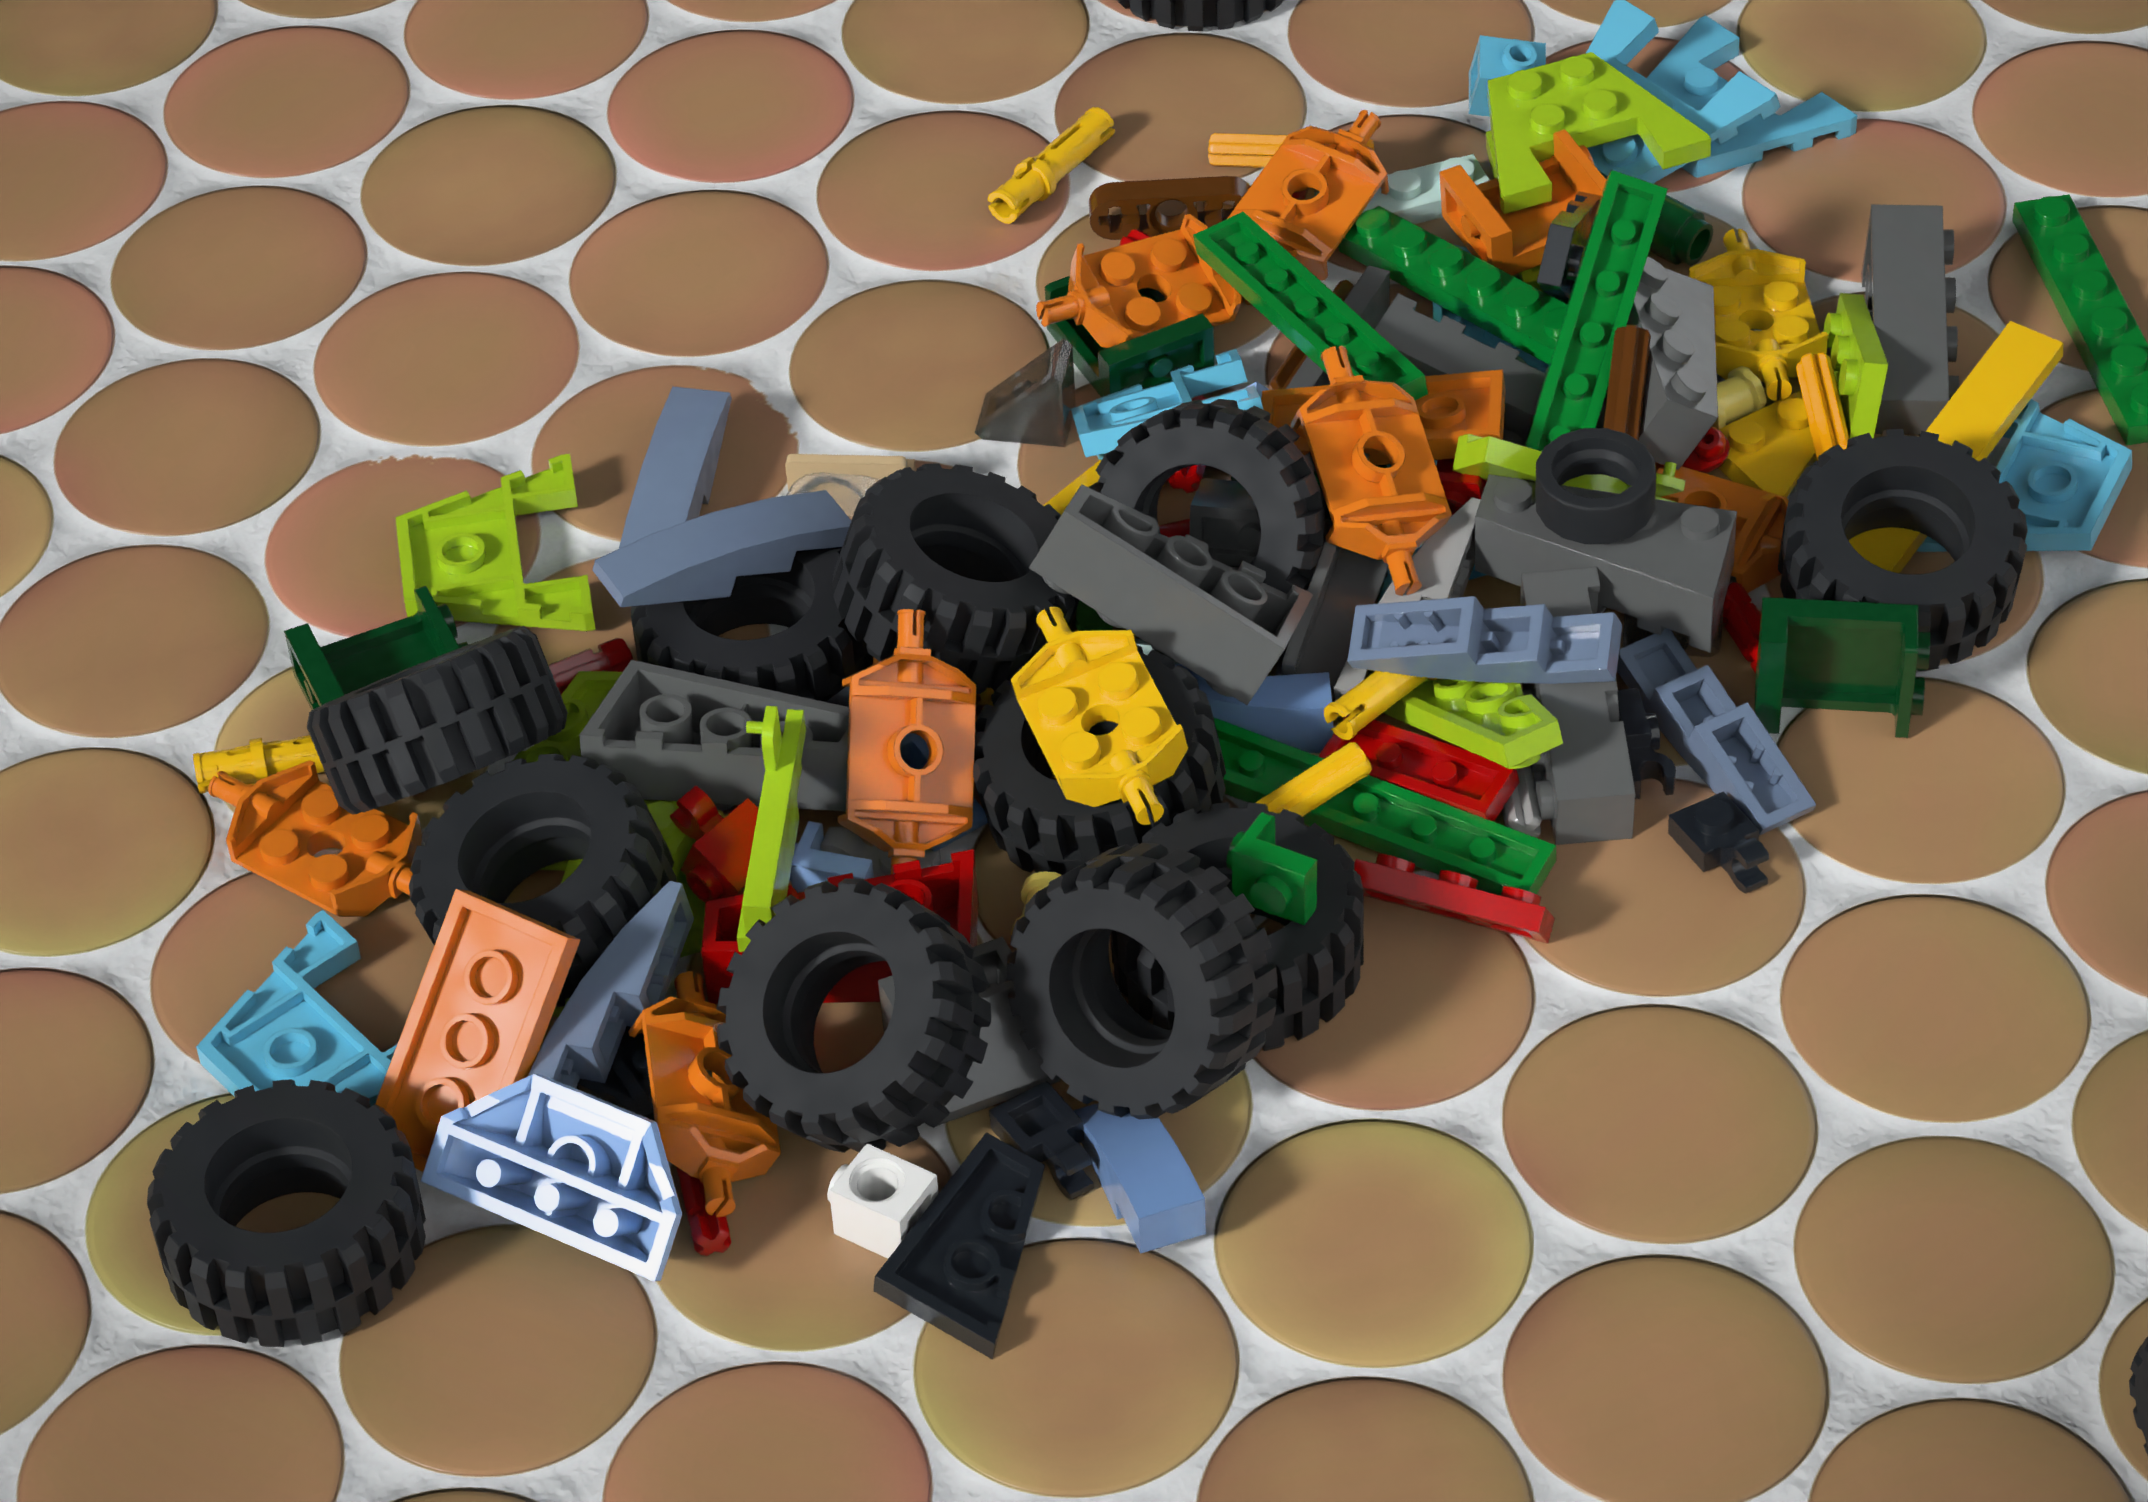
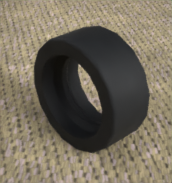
[1536,428,1656,544]

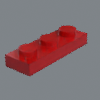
[1319,714,1520,822]
[1354,854,1555,944]

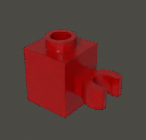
[670,786,759,903]

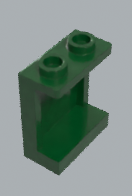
[1045,276,1215,397]
[284,586,469,710]
[1754,597,1930,738]

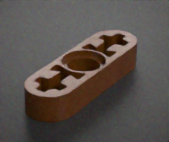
[1089,176,1251,240]

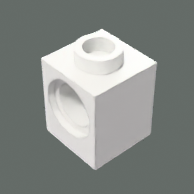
[827,1143,939,1259]

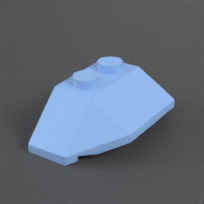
[421,1074,682,1281]

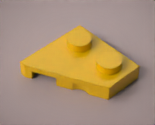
[1719,391,1817,497]

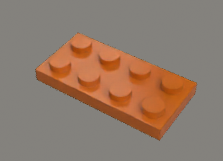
[1261,369,1506,465]
[375,889,580,1172]

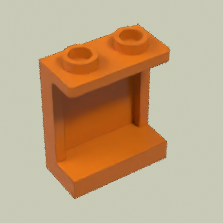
[1439,129,1607,275]

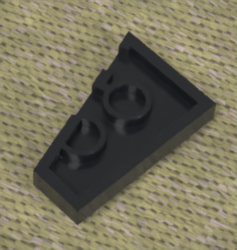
[873,1132,1045,1359]

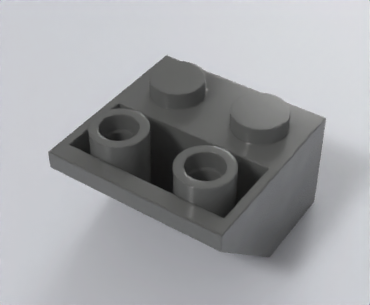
[878,936,1060,1126]

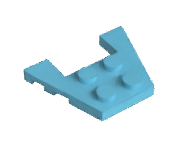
[1586,0,1781,184]
[1647,15,1858,178]
[1071,349,1264,460]
[1917,399,2132,552]
[196,910,397,1106]

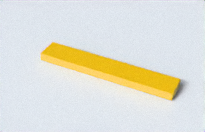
[1849,321,2064,573]

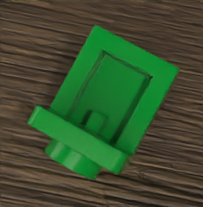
[1226,812,1317,925]

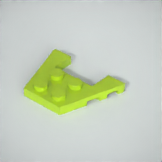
[1487,52,1711,214]
[395,453,596,631]

